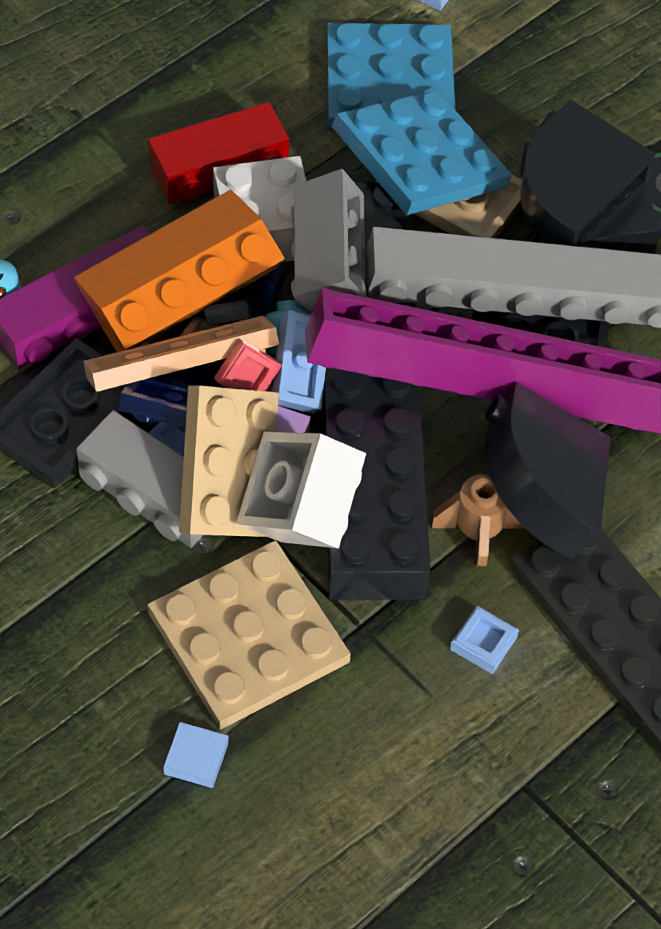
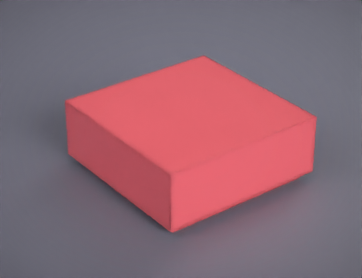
[214,338,282,391]

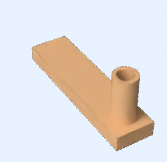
[83,316,279,392]

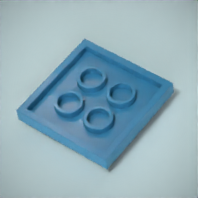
[327,23,455,129]
[332,90,512,215]

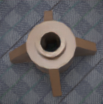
[432,474,525,566]

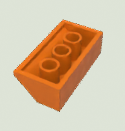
[73,189,285,352]

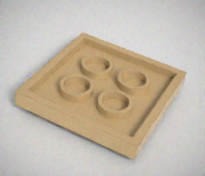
[148,540,351,730]

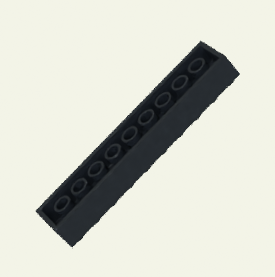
[323,182,431,601]

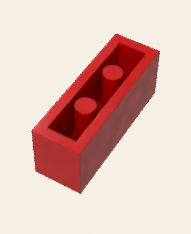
[148,102,289,204]

